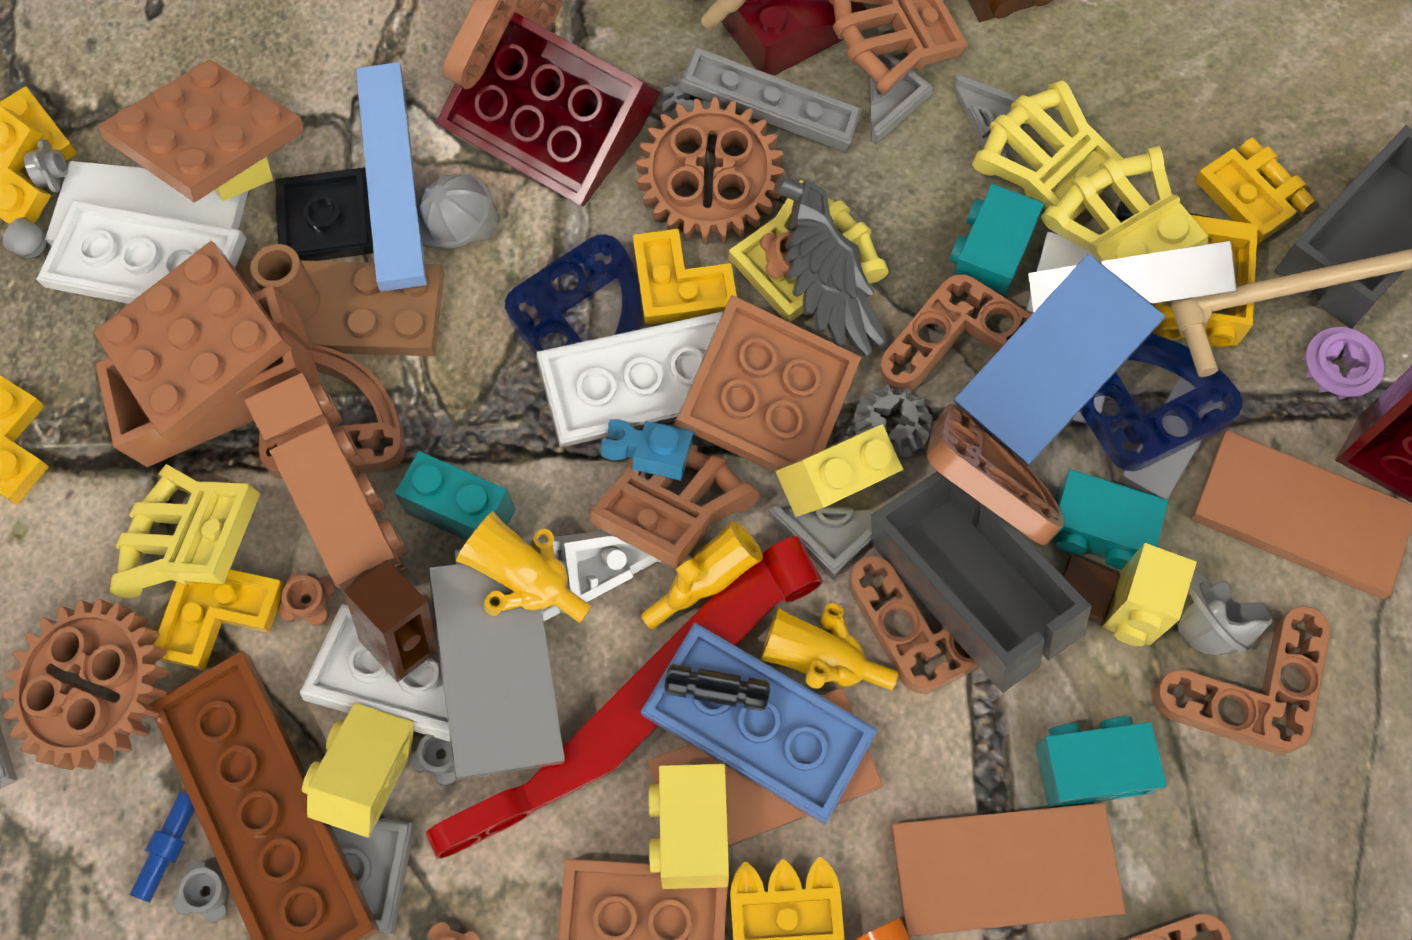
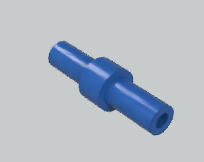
[129,792,195,903]

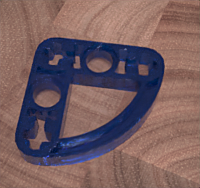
[505,234,642,356]
[1080,334,1243,472]

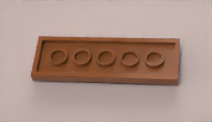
[150,651,380,940]

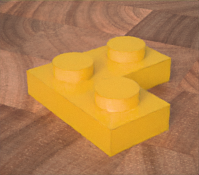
[0,106,52,225]
[633,229,737,326]
[0,376,49,505]
[153,569,285,671]

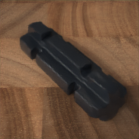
[664,664,770,711]

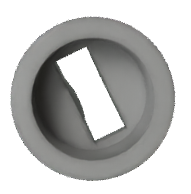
[3,217,48,259]

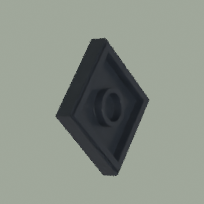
[275,167,374,261]

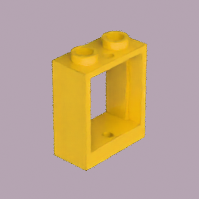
[1151,215,1258,347]

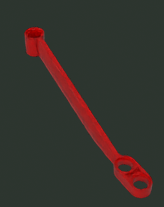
[426,536,823,859]

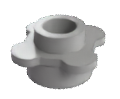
[24,139,68,193]
[410,734,456,786]
[174,861,230,923]

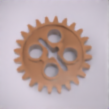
[636,97,784,245]
[2,599,169,770]

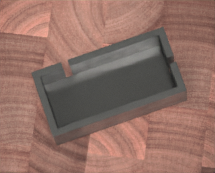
[1274,125,1412,329]
[871,471,1091,693]

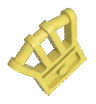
[972,80,1124,220]
[1041,146,1208,262]
[729,180,889,322]
[110,464,261,598]

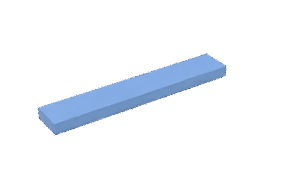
[356,62,427,292]

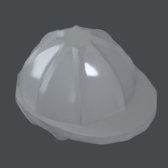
[417,174,498,249]
[1177,568,1272,655]

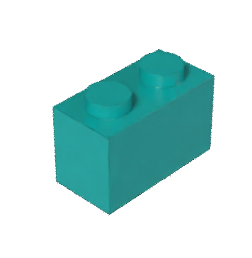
[949,184,1044,297]
[394,451,516,540]
[1051,469,1169,570]
[1035,716,1167,808]

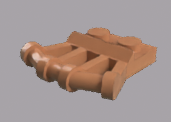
[829,0,968,96]
[590,444,759,569]

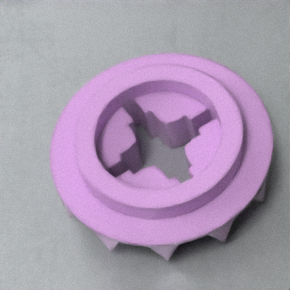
[1302,327,1384,400]

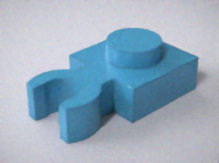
[601,419,694,480]

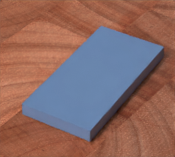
[954,254,1165,467]
[640,623,878,825]

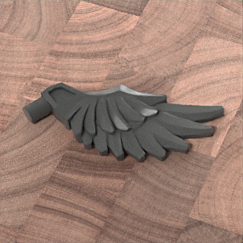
[774,174,892,356]

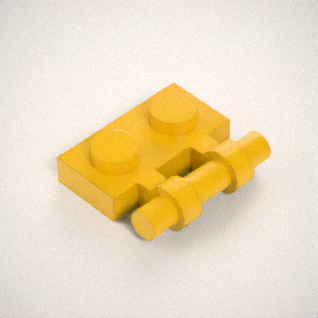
[1194,137,1317,245]

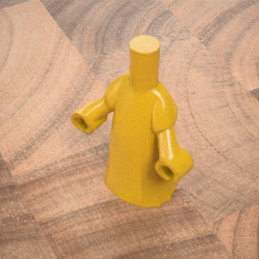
[455,511,592,623]
[641,521,763,630]
[760,603,899,691]

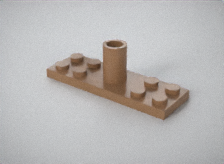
[235,244,444,356]

